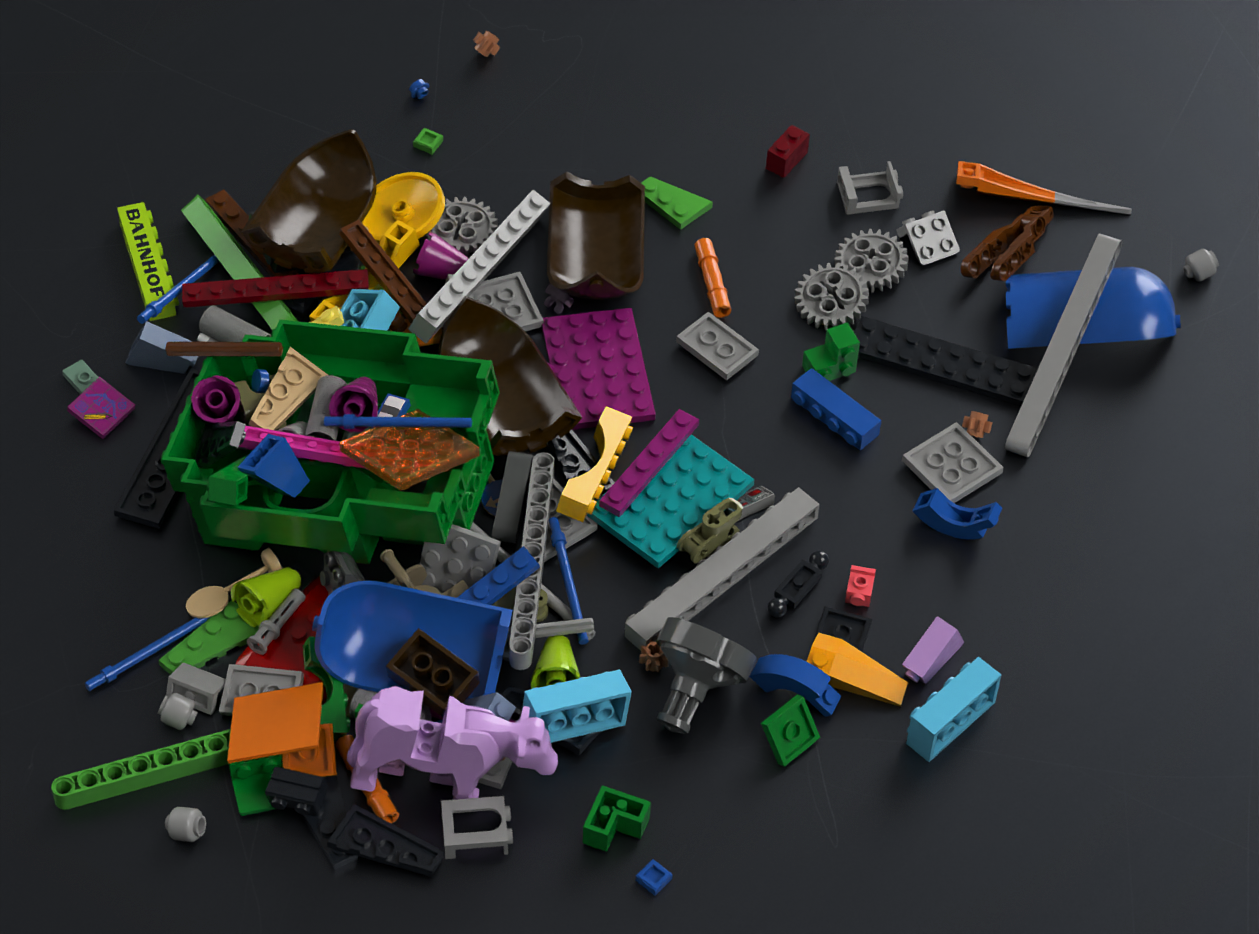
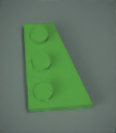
[641,176,713,230]

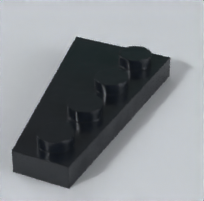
[548,430,615,499]

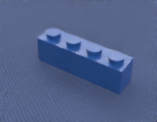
[791,368,881,450]

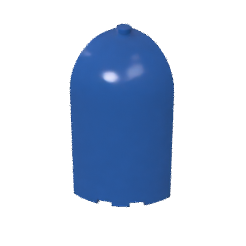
[1006,267,1181,349]
[312,581,513,699]

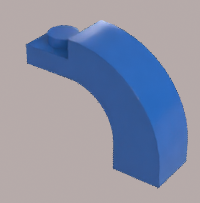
[913,488,1002,539]
[749,654,841,717]

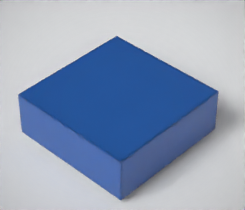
[635,859,673,896]

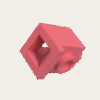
[845,565,876,607]

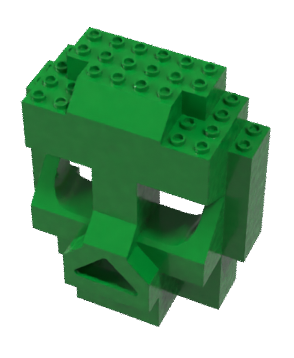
[161,320,500,564]

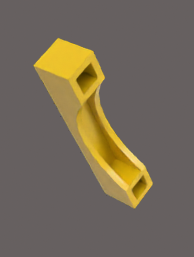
[309,219,420,322]
[556,406,633,522]

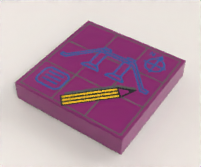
[67,377,135,439]

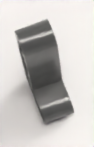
[492,451,534,544]

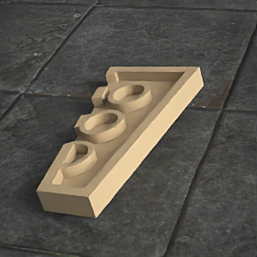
[249,347,328,431]

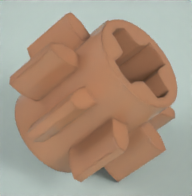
[474,30,500,57]
[962,411,993,438]
[639,640,669,673]

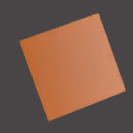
[227,682,323,763]

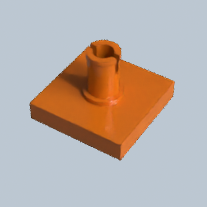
[282,723,337,777]

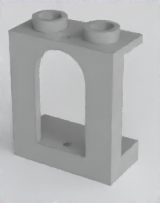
[837,161,903,214]
[441,796,513,859]

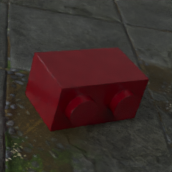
[766,125,810,178]

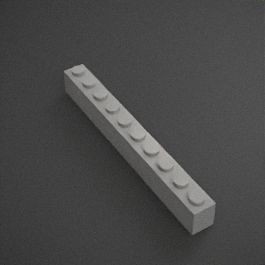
[408,190,551,343]
[625,487,819,650]

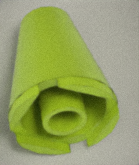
[231,567,301,627]
[531,635,581,689]

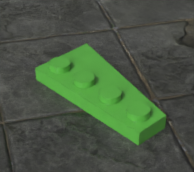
[159,601,259,675]

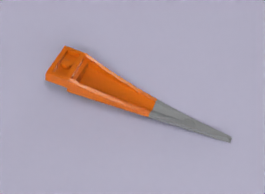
[956,161,1132,215]

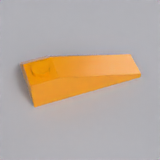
[807,633,908,707]

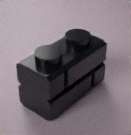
[265,767,328,815]

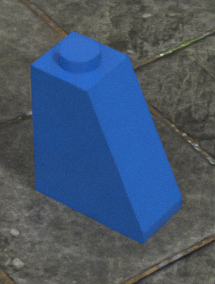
[237,434,310,498]

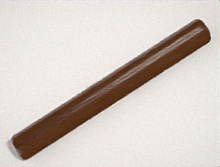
[165,342,283,357]

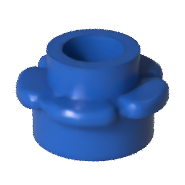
[409,79,429,99]

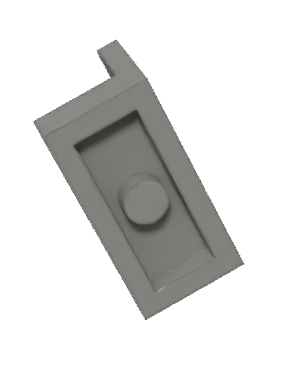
[166,663,226,715]

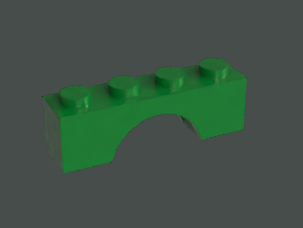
[207,453,263,506]
[303,637,350,742]

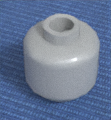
[1183,249,1219,282]
[157,693,198,730]
[165,807,206,842]

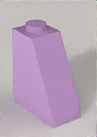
[902,616,964,684]

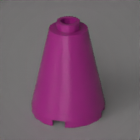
[413,232,469,280]
[191,375,241,424]
[329,377,378,432]

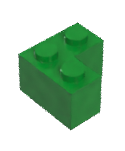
[802,323,860,381]
[583,785,651,852]

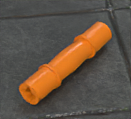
[694,238,731,318]
[335,735,399,824]

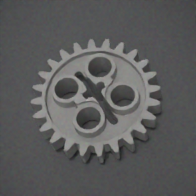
[425,197,498,257]
[835,229,908,293]
[795,263,869,330]

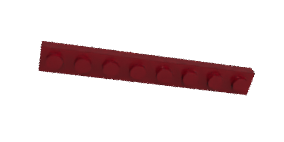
[182,269,369,308]

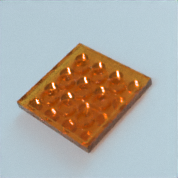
[339,409,480,491]

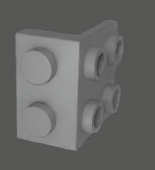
[896,210,960,266]

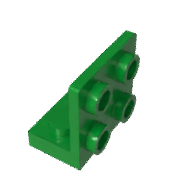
[229,754,283,816]

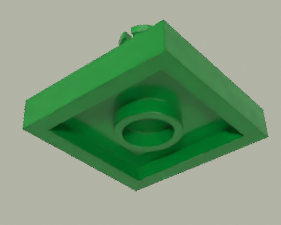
[761,695,821,767]

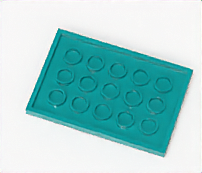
[586,434,755,569]

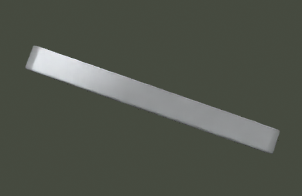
[1005,234,1122,458]
[509,452,554,670]

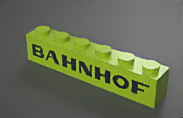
[117,202,179,321]

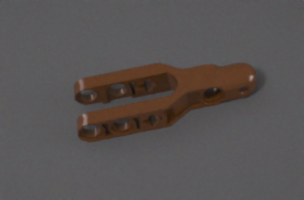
[961,206,1054,281]

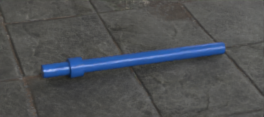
[137,255,220,324]
[324,414,472,429]
[549,517,589,645]
[84,616,212,691]

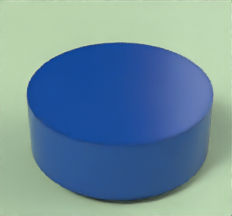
[252,369,269,393]

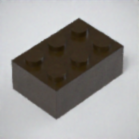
[386,628,480,717]

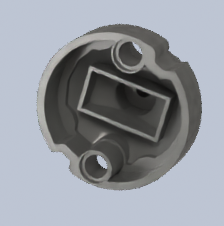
[656,617,757,734]

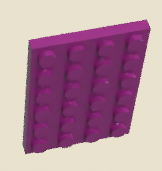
[541,308,656,430]

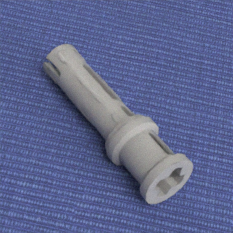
[247,589,306,655]

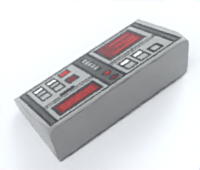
[724,486,775,521]

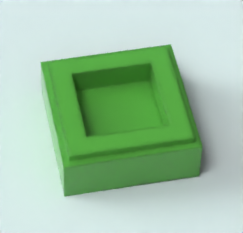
[413,128,443,154]

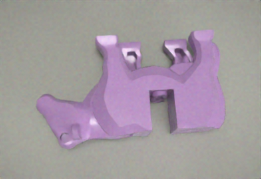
[347,686,558,800]

